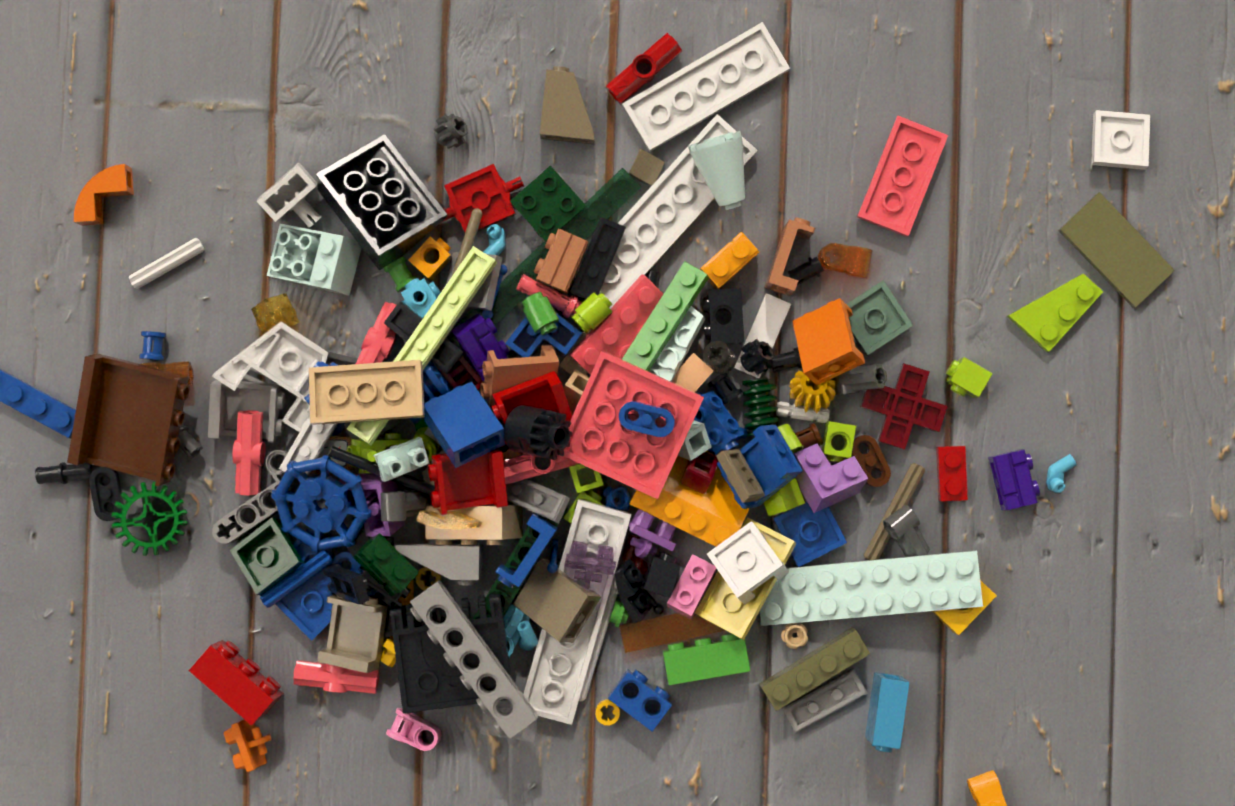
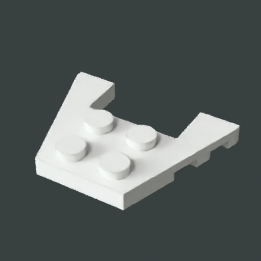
[212,322,328,432]

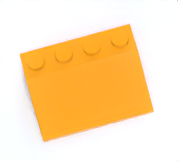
[630,451,750,547]

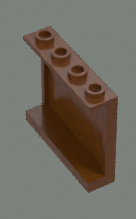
[67,353,190,486]

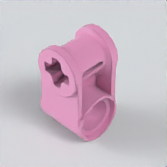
[386,708,442,751]

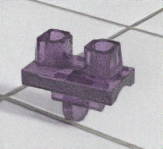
[564,541,616,589]

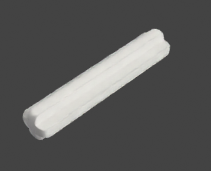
[129,238,204,289]

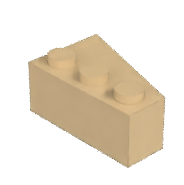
[426,505,523,545]

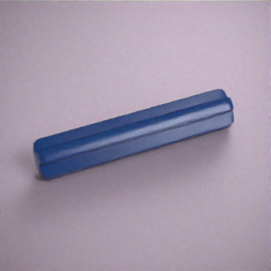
[260,550,333,608]

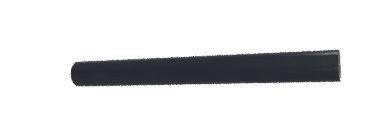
[328,446,435,496]

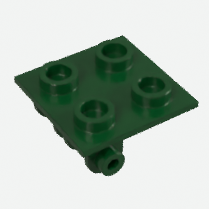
[510,165,586,242]

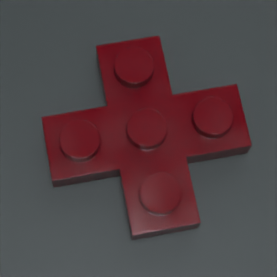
[860,363,948,450]

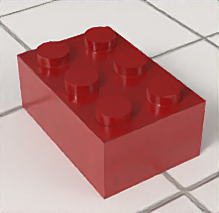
[188,640,284,726]

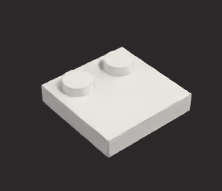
[1091,110,1150,170]

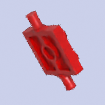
[442,164,525,232]

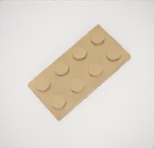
[309,360,425,425]

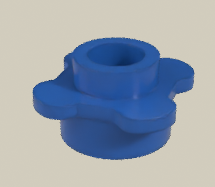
[603,486,630,512]

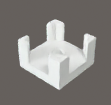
[707,521,789,605]

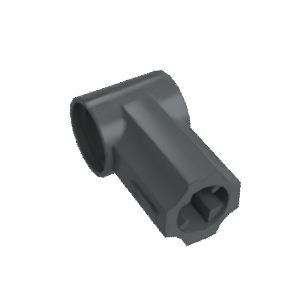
[834,364,887,395]
[381,491,427,521]
[883,505,930,557]

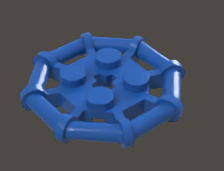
[271,455,372,553]

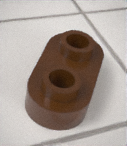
[851,435,891,487]

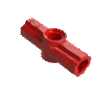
[606,33,682,104]

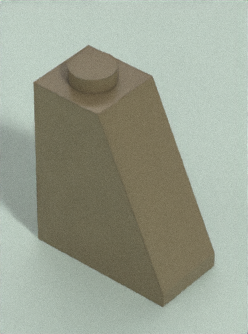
[540,66,595,145]

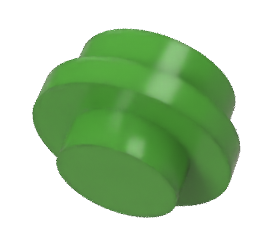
[609,601,628,628]

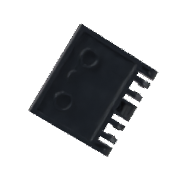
[390,593,511,714]

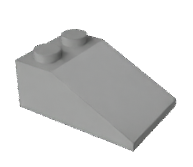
[395,543,483,585]

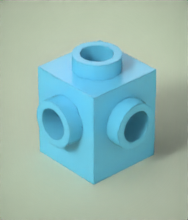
[401,278,441,318]

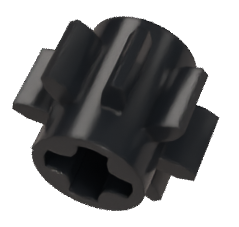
[740,339,774,375]

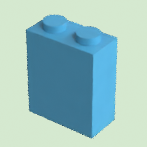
[865,672,909,752]

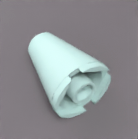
[688,131,745,210]

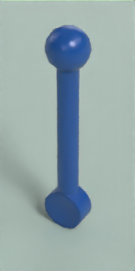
[482,265,508,319]
[547,539,559,573]

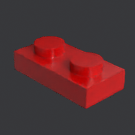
[936,446,968,501]

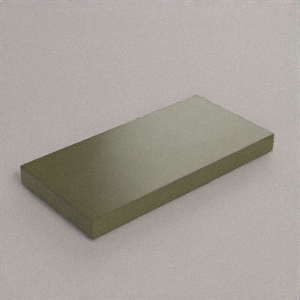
[1058,192,1175,308]

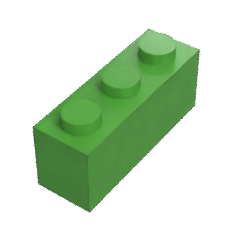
[663,633,750,685]

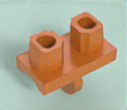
[223,719,272,772]

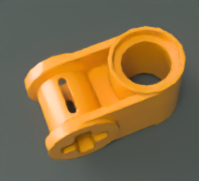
[967,770,1007,806]

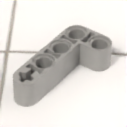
[212,450,293,543]

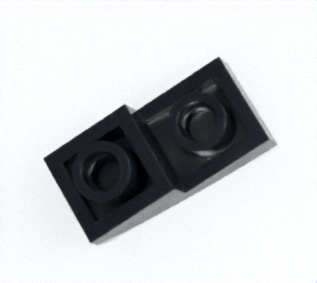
[615,559,653,624]

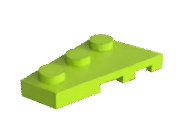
[1007,274,1104,352]

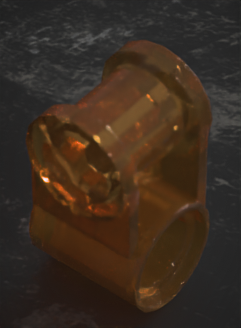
[818,243,873,278]

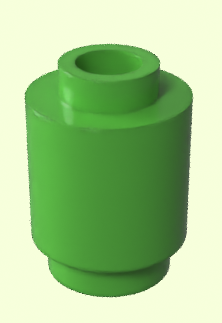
[522,292,559,335]

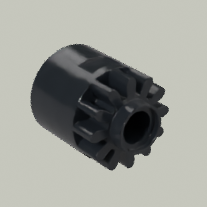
[504,405,573,460]

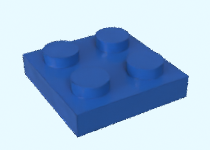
[773,501,847,567]

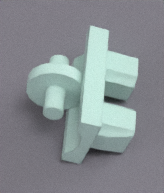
[374,437,430,482]

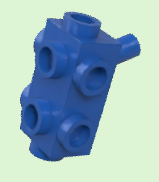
[694,391,748,454]

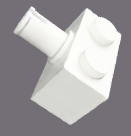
[257,163,322,228]

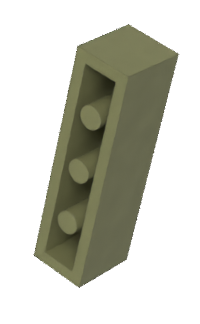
[759,627,870,711]

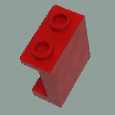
[491,371,572,444]
[428,448,508,515]

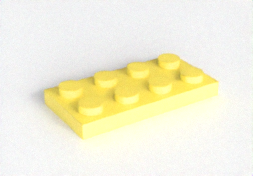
[695,517,796,640]

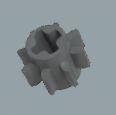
[434,114,468,149]

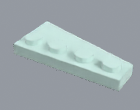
[649,306,705,382]

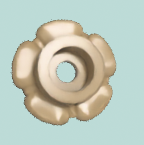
[781,623,808,649]

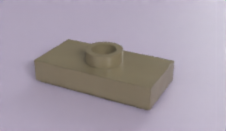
[716,449,765,503]

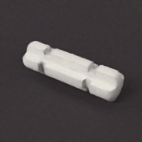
[776,402,830,423]

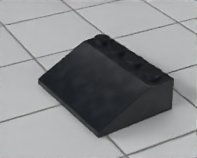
[316,134,447,270]

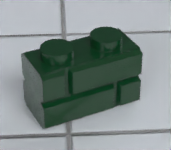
[353,533,419,596]

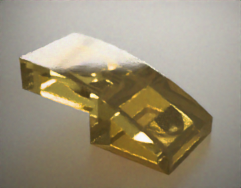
[416,510,482,530]

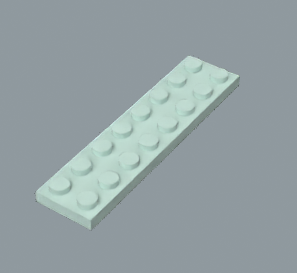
[760,550,983,626]

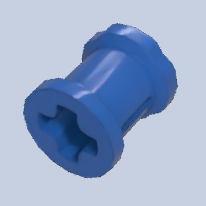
[139,331,166,361]

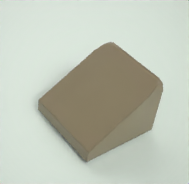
[629,149,665,186]

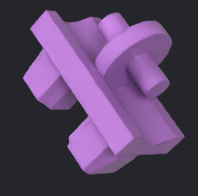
[628,509,676,558]

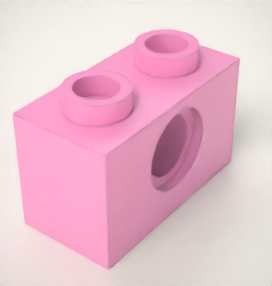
[667,554,717,620]

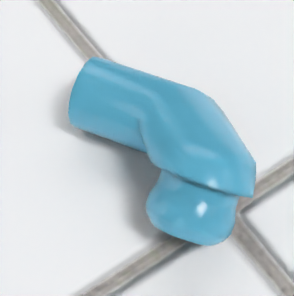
[483,224,506,256]
[1046,454,1077,493]
[517,621,538,651]

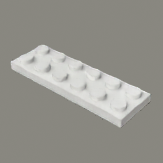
[622,22,790,152]

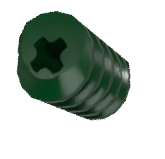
[742,379,779,436]

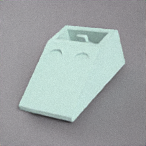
[267,224,361,296]

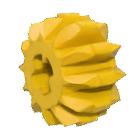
[789,370,836,414]

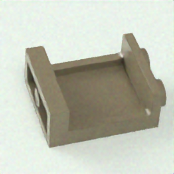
[514,558,601,643]
[317,595,388,673]

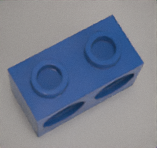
[608,669,672,732]

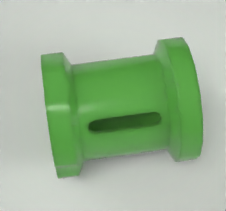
[383,256,417,292]

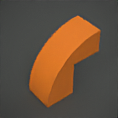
[74,164,134,226]

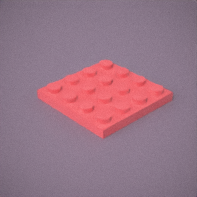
[563,350,704,499]

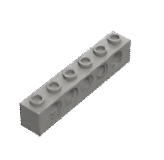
[410,580,538,739]

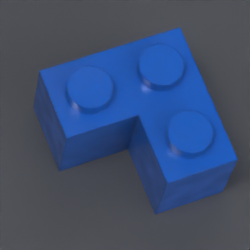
[505,313,583,357]

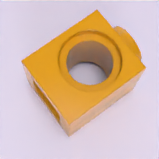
[409,236,452,281]

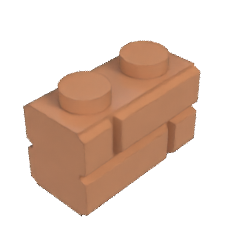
[534,229,589,294]

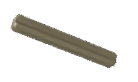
[864,463,925,560]

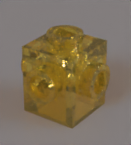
[251,293,300,335]

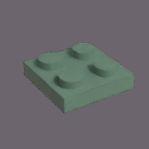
[847,280,913,356]

